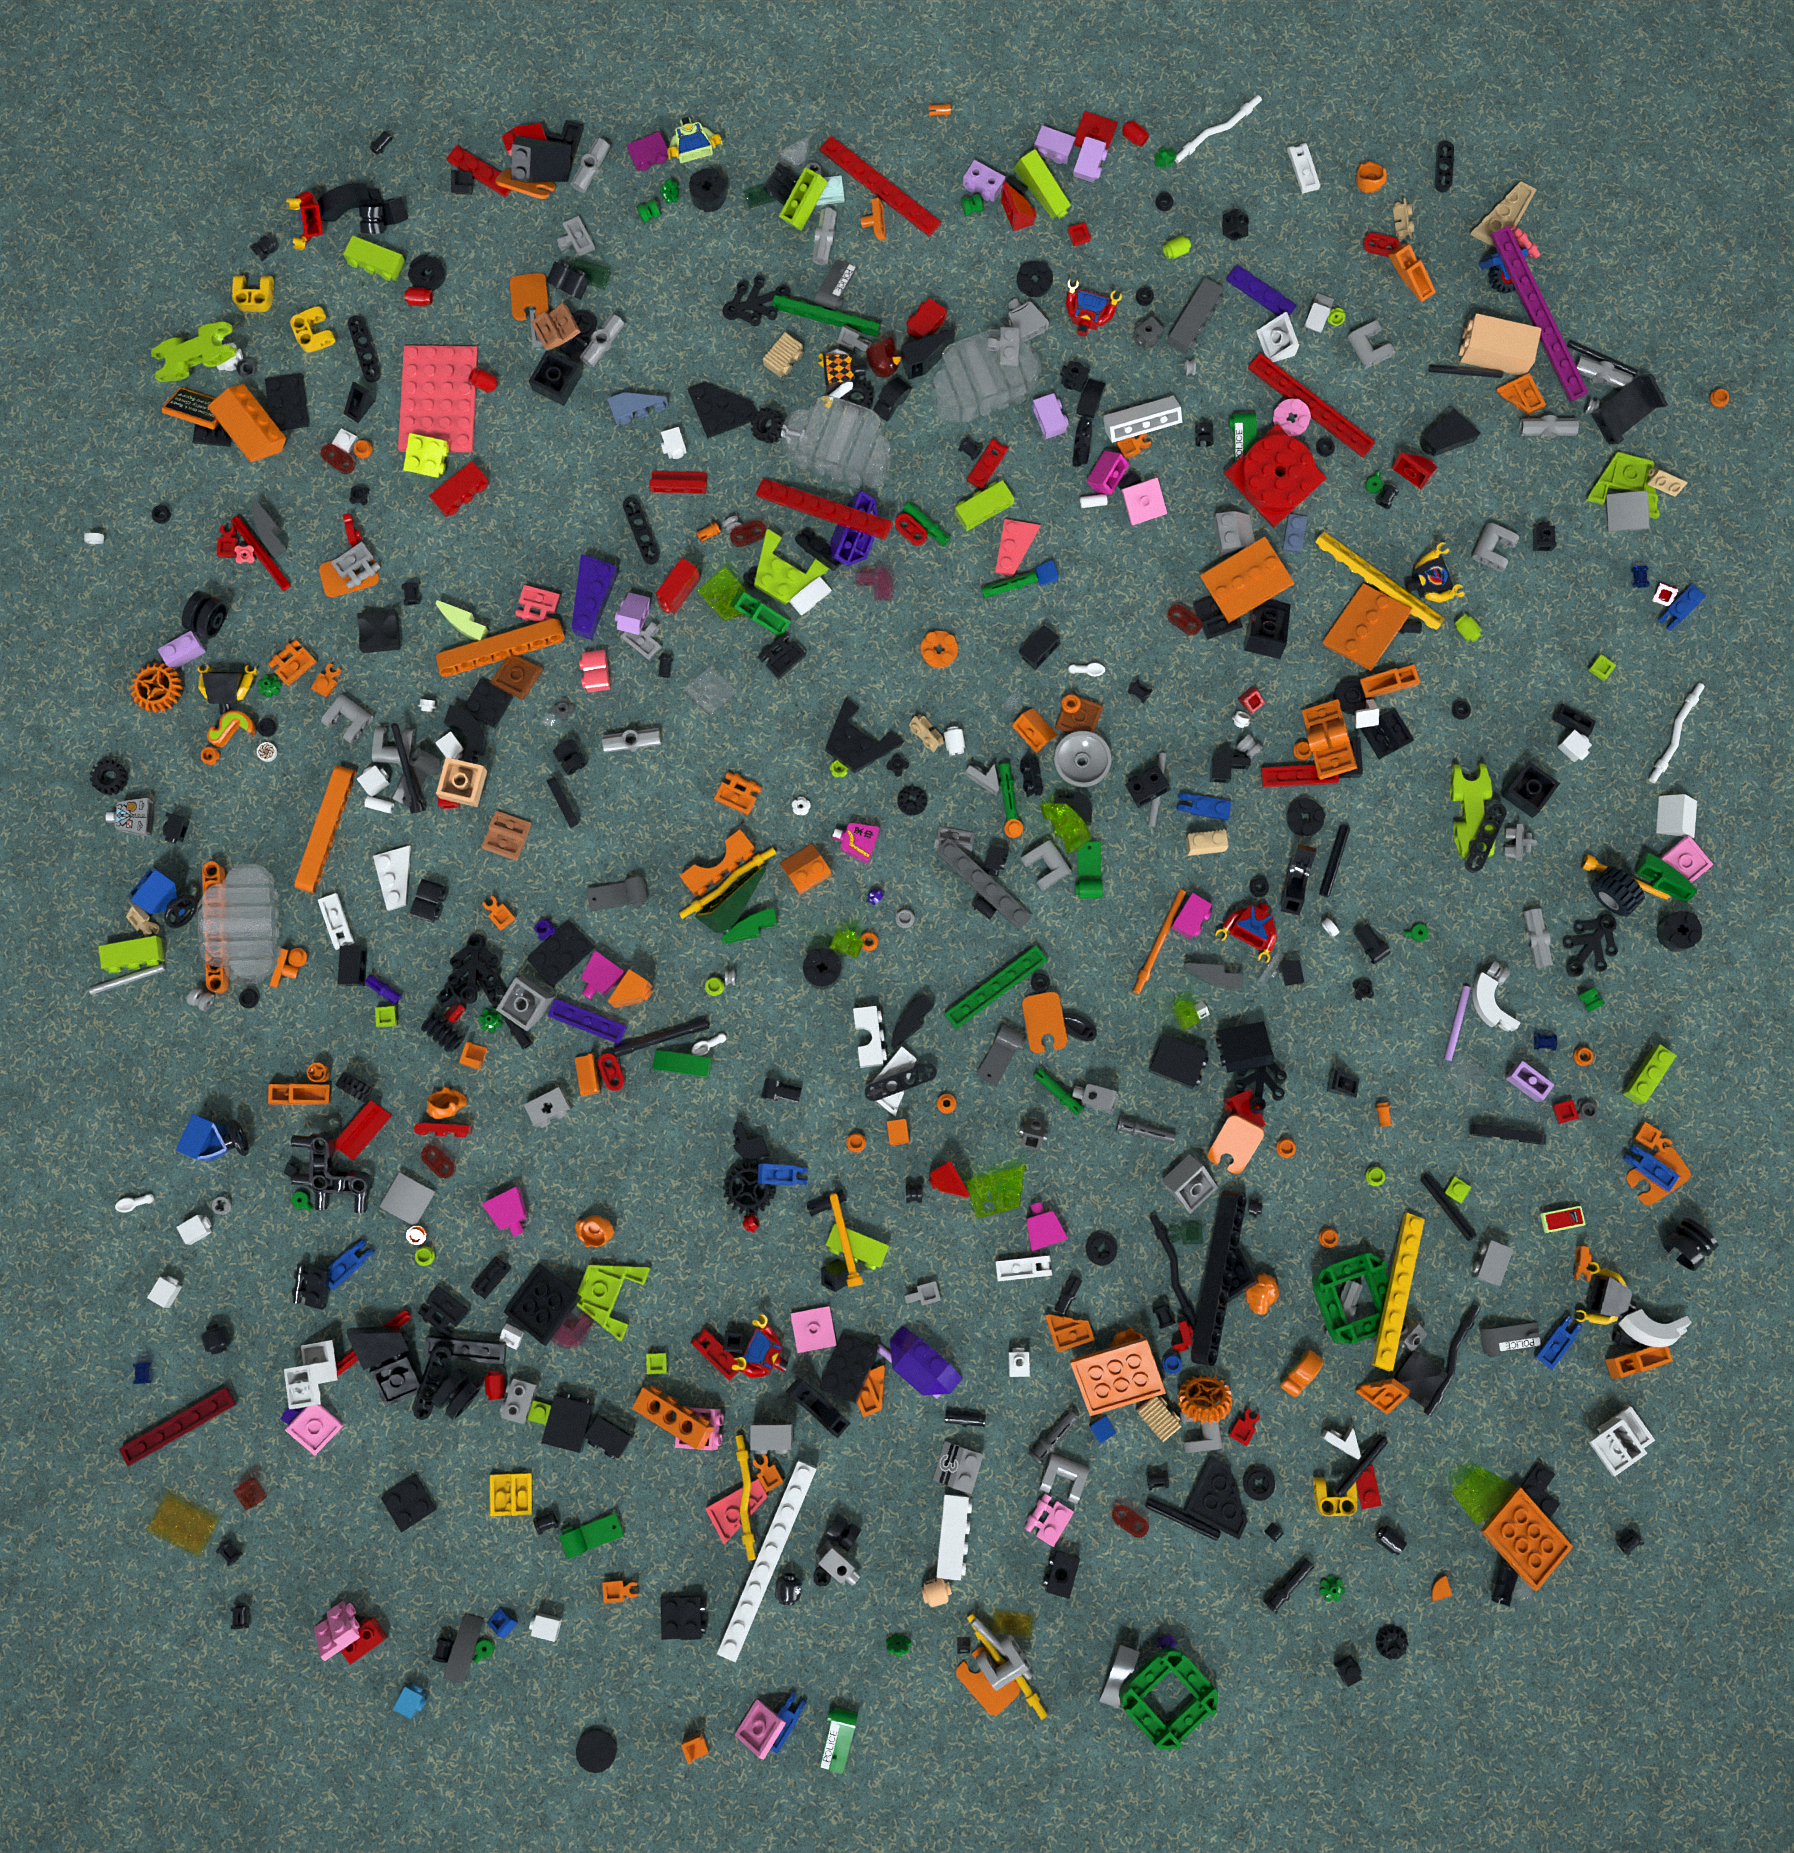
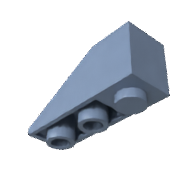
[607,392,668,425]

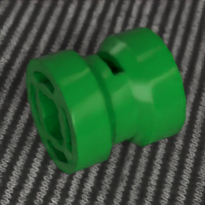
[961,193,983,217]
[636,199,660,223]
[1578,987,1605,1013]

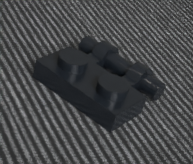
[763,162,799,206]
[757,633,806,680]
[292,1263,330,1310]
[418,1286,470,1337]

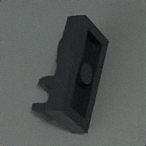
[192,424,232,447]

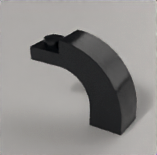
[317,183,382,222]
[444,705,486,764]
[1281,844,1317,915]
[785,1377,851,1438]

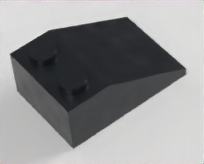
[511,136,571,183]
[1244,599,1291,659]

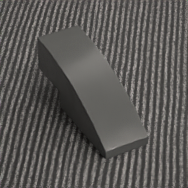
[252,499,287,558]
[1184,963,1244,991]
[443,1614,484,1684]
[1099,1642,1140,1708]

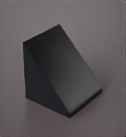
[284,1163,300,1178]
[1264,1522,1284,1543]
[957,1637,970,1654]

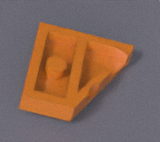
[1045,1314,1095,1352]
[857,1365,885,1418]
[1355,1378,1410,1414]

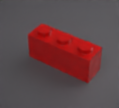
[429,461,489,517]

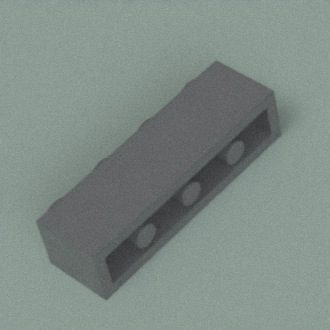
[1167,278,1224,354]

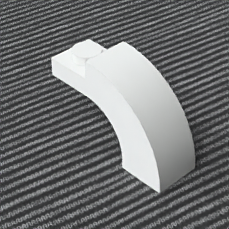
[1472,972,1520,1032]
[1619,1309,1692,1347]

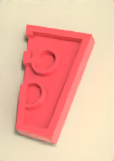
[995,519,1041,576]
[705,1478,768,1545]

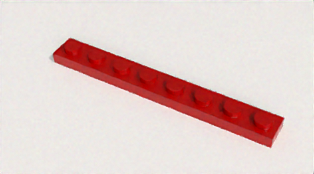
[819,136,941,237]
[1248,353,1376,458]
[755,478,893,540]

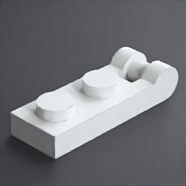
[1287,143,1320,193]
[318,893,355,950]
[995,1256,1052,1281]

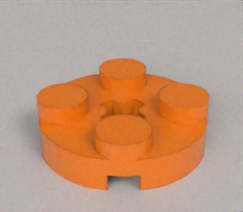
[920,631,958,668]

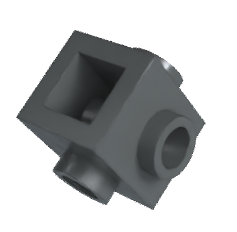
[1133,316,1164,350]
[1019,1118,1048,1151]
[1398,1316,1427,1352]

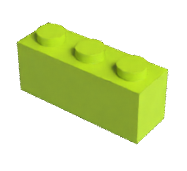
[779,167,828,231]
[343,235,406,281]
[955,480,1014,532]
[98,936,165,973]
[1622,1044,1677,1105]
[826,1223,889,1270]

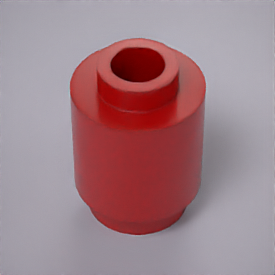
[1122,120,1150,147]
[404,287,433,307]
[468,368,498,393]
[484,1370,506,1400]

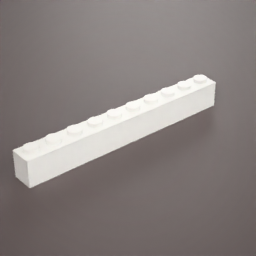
[717,1460,817,1662]

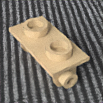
[1393,198,1415,239]
[1647,468,1688,497]
[909,714,945,753]

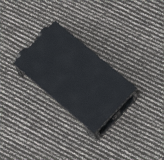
[1591,374,1668,445]

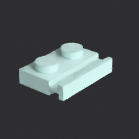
[815,176,845,206]

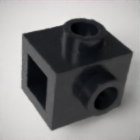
[1222,209,1249,241]
[1060,360,1090,393]

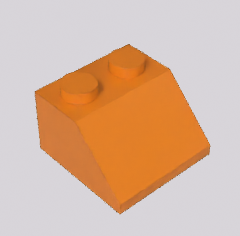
[779,844,832,895]
[607,969,653,1008]

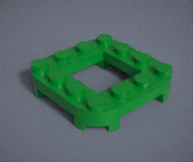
[1312,1253,1389,1345]
[1118,1646,1218,1750]

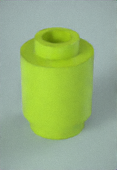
[1163,235,1191,259]
[1455,614,1482,642]

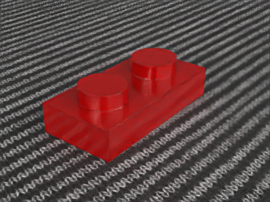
[1356,1465,1382,1510]

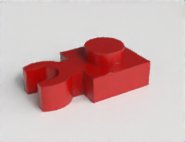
[342,513,362,547]
[216,525,238,558]
[1228,1408,1260,1447]

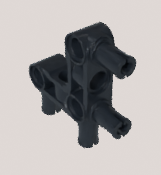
[290,1132,372,1213]

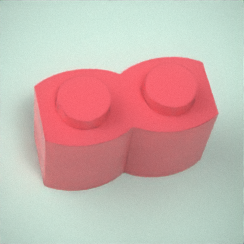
[579,650,610,693]

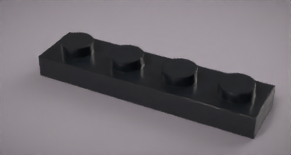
[424,1335,506,1364]

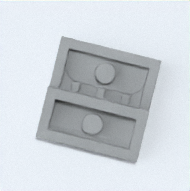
[1607,491,1650,532]
[379,1172,435,1226]

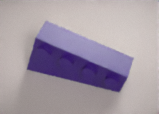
[571,554,618,640]

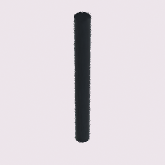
[1567,340,1638,377]
[1429,365,1503,378]

